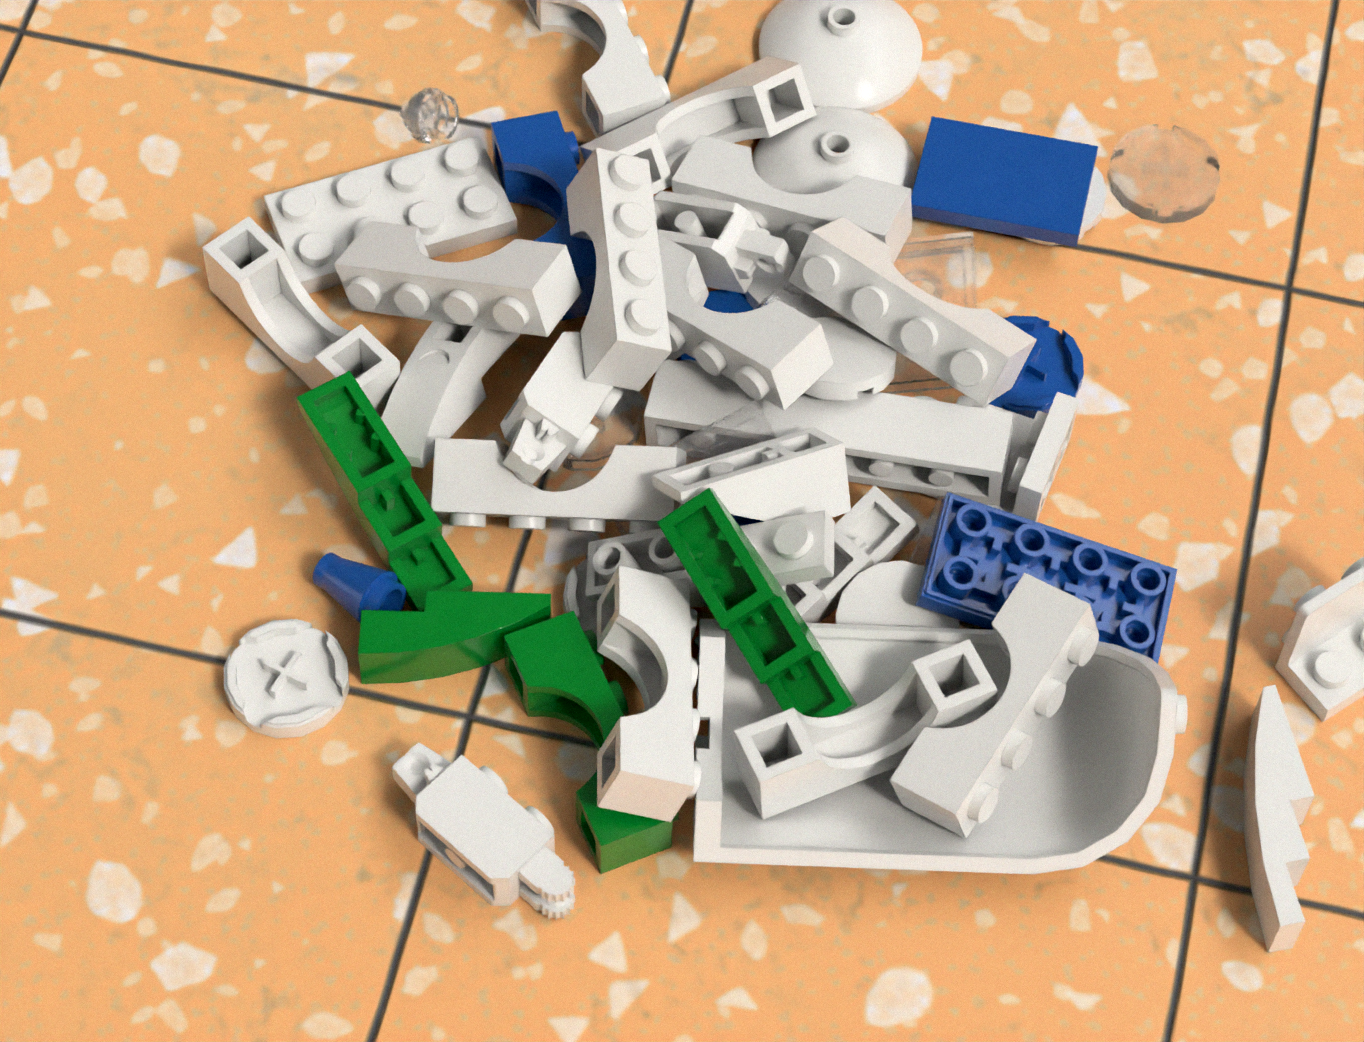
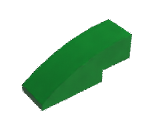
[358,590,551,684]

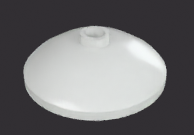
[759,0,923,113]
[752,106,918,195]

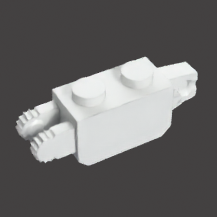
[654,190,795,294]
[500,332,624,484]
[392,742,575,920]

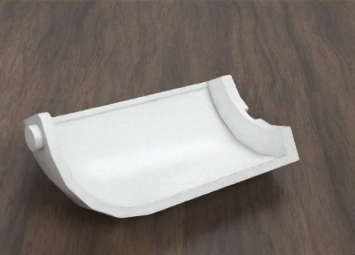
[693,619,1188,874]

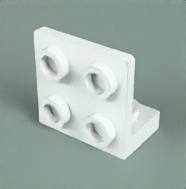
[926,392,1080,522]
[1275,557,1364,722]

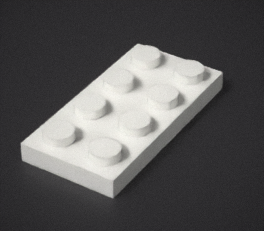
[264,135,517,294]

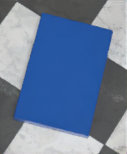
[911,116,1098,247]

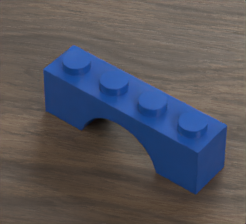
[491,110,596,321]

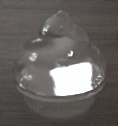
[399,88,459,144]

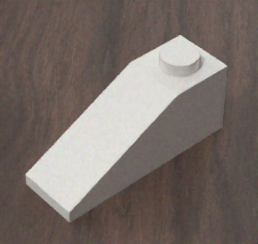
[652,427,851,521]

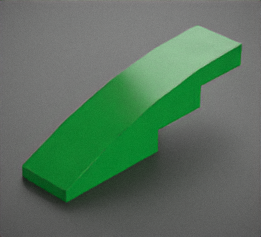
[296,371,473,612]
[657,488,857,718]

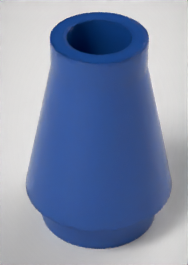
[313,552,406,623]

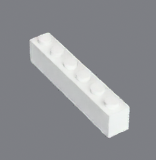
[644,359,1014,506]

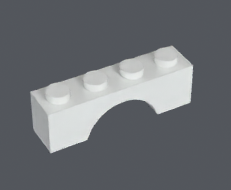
[524,0,671,138]
[579,56,817,195]
[671,134,912,264]
[566,147,672,391]
[202,216,401,417]
[788,216,1037,407]
[334,221,582,337]
[658,234,834,411]
[431,438,686,534]
[597,565,701,822]
[890,573,1099,839]
[734,639,997,820]

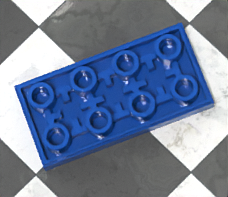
[915,492,1177,664]

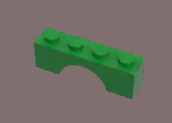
[504,610,679,874]

